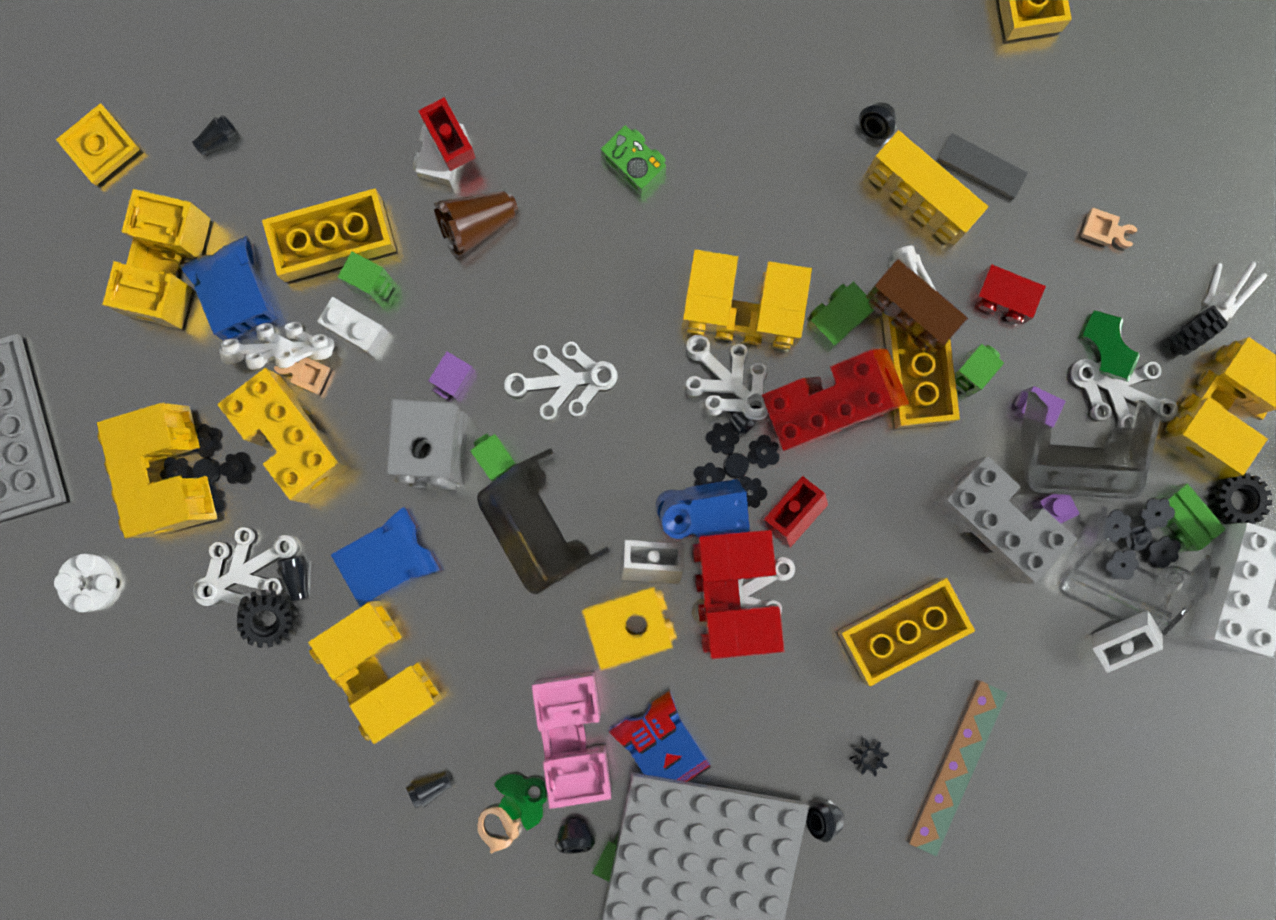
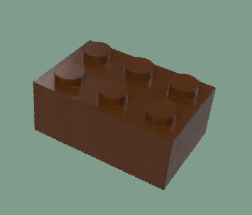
[865,259,968,354]

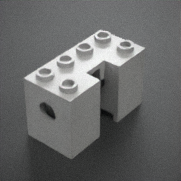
[387,400,468,490]
[933,456,1077,584]

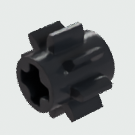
[851,739,889,777]

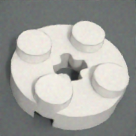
[54,554,118,613]

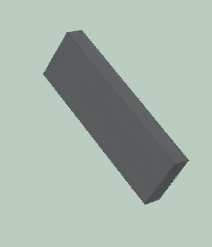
[937,133,1028,200]

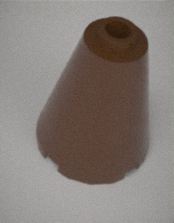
[434,191,518,257]

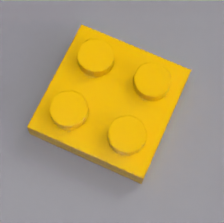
[56,103,140,186]

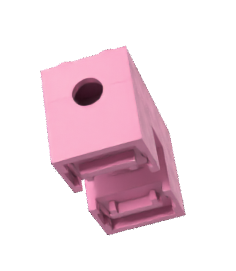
[532,671,612,809]

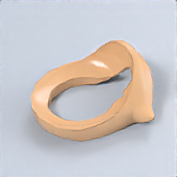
[477,806,519,854]

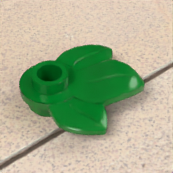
[494,773,548,830]

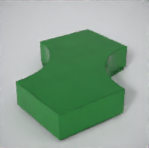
[1083,310,1140,382]

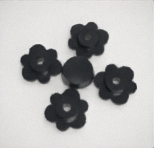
[694,423,779,508]
[160,424,254,513]
[1098,498,1181,580]

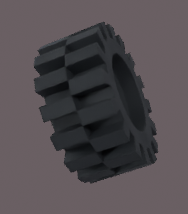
[1169,305,1229,356]
[1211,473,1272,524]
[237,590,292,648]

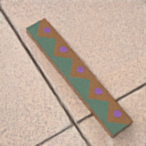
[908,680,1008,856]

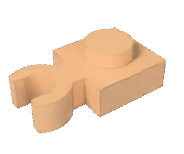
[1080,208,1138,249]
[274,357,331,395]

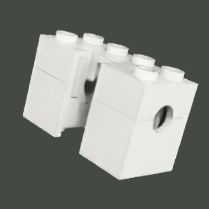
[1188,523,1276,658]

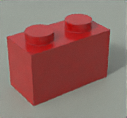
[418,97,476,171]
[973,264,1046,324]
[764,476,828,548]

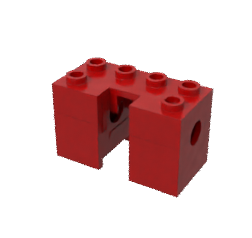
[762,349,909,451]
[692,530,785,659]

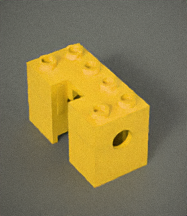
[102,189,211,330]
[681,249,812,350]
[1163,337,1276,479]
[217,368,351,503]
[96,403,217,539]
[582,586,677,671]
[308,601,443,744]

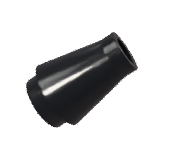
[192,115,237,155]
[276,556,307,601]
[406,771,452,809]

